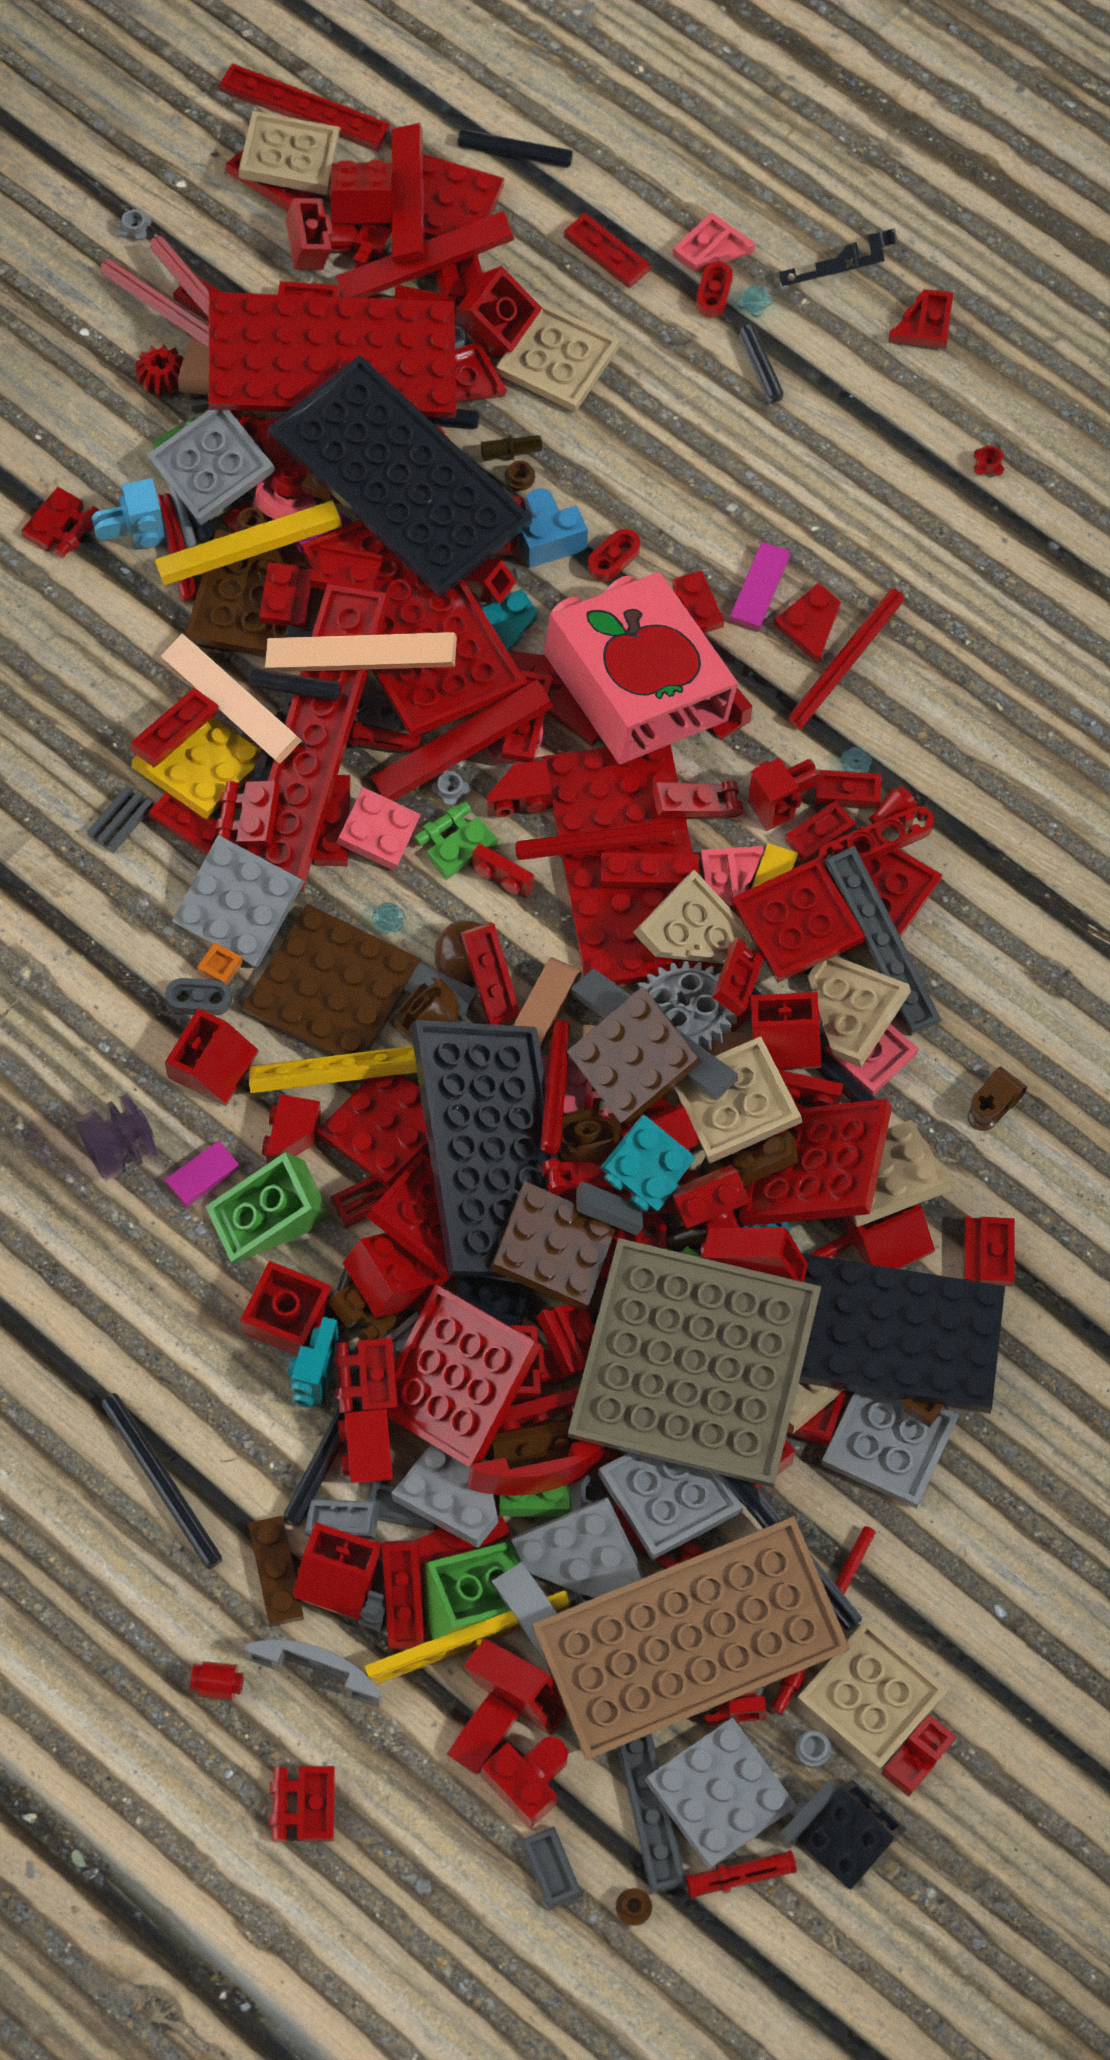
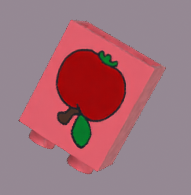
[543,571,738,765]

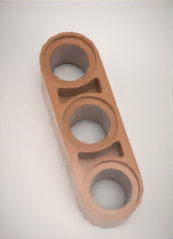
[178,336,208,395]
[513,957,582,1051]

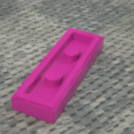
[730,542,791,632]

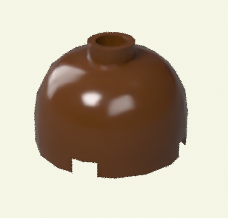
[434,920,484,987]
[394,977,460,1040]
[558,1109,622,1164]

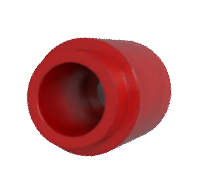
[190,1661,244,1701]

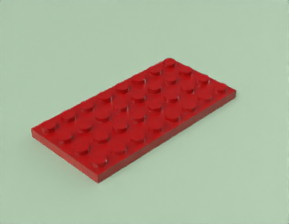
[208,292,457,418]
[301,521,527,738]
[543,744,716,986]

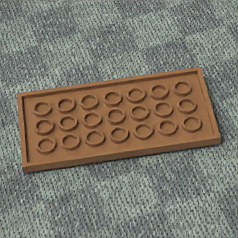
[531,1516,850,1761]

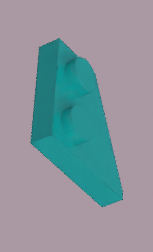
[481,589,538,652]

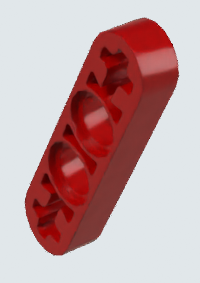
[818,806,934,875]

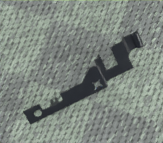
[779,228,898,287]

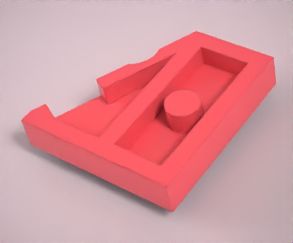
[672,212,755,272]
[700,846,763,912]

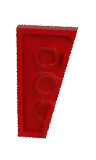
[455,342,507,402]

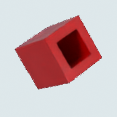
[464,558,517,604]

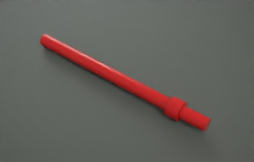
[770,1526,876,1715]

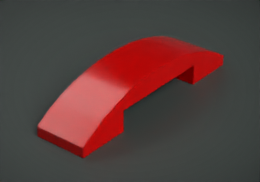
[467,1441,605,1496]

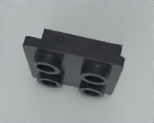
[798,1779,907,1889]

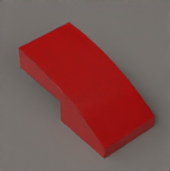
[447,1692,521,1775]
[881,1714,957,1797]

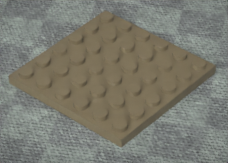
[568,1238,821,1488]

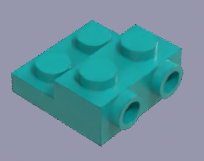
[600,1115,696,1212]
[287,1317,339,1408]

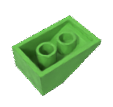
[205,1152,331,1264]
[421,1541,521,1640]

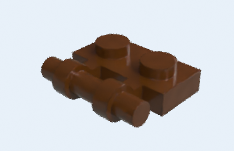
[327,1283,413,1340]

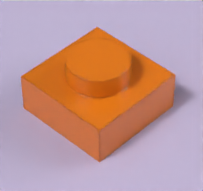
[197,942,243,985]

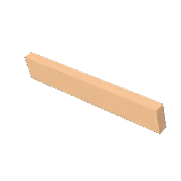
[265,632,457,672]
[161,633,301,764]

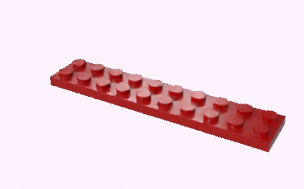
[247,584,390,892]

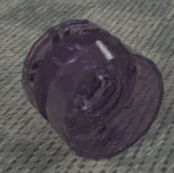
[74,1093,158,1182]

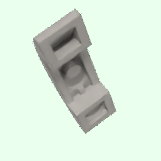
[491,1562,557,1675]
[244,1640,382,1708]

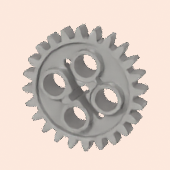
[633,961,737,1050]

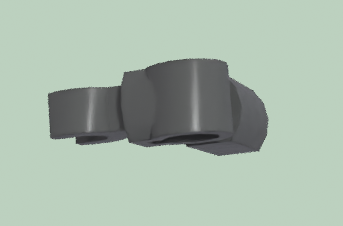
[359,1562,387,1632]

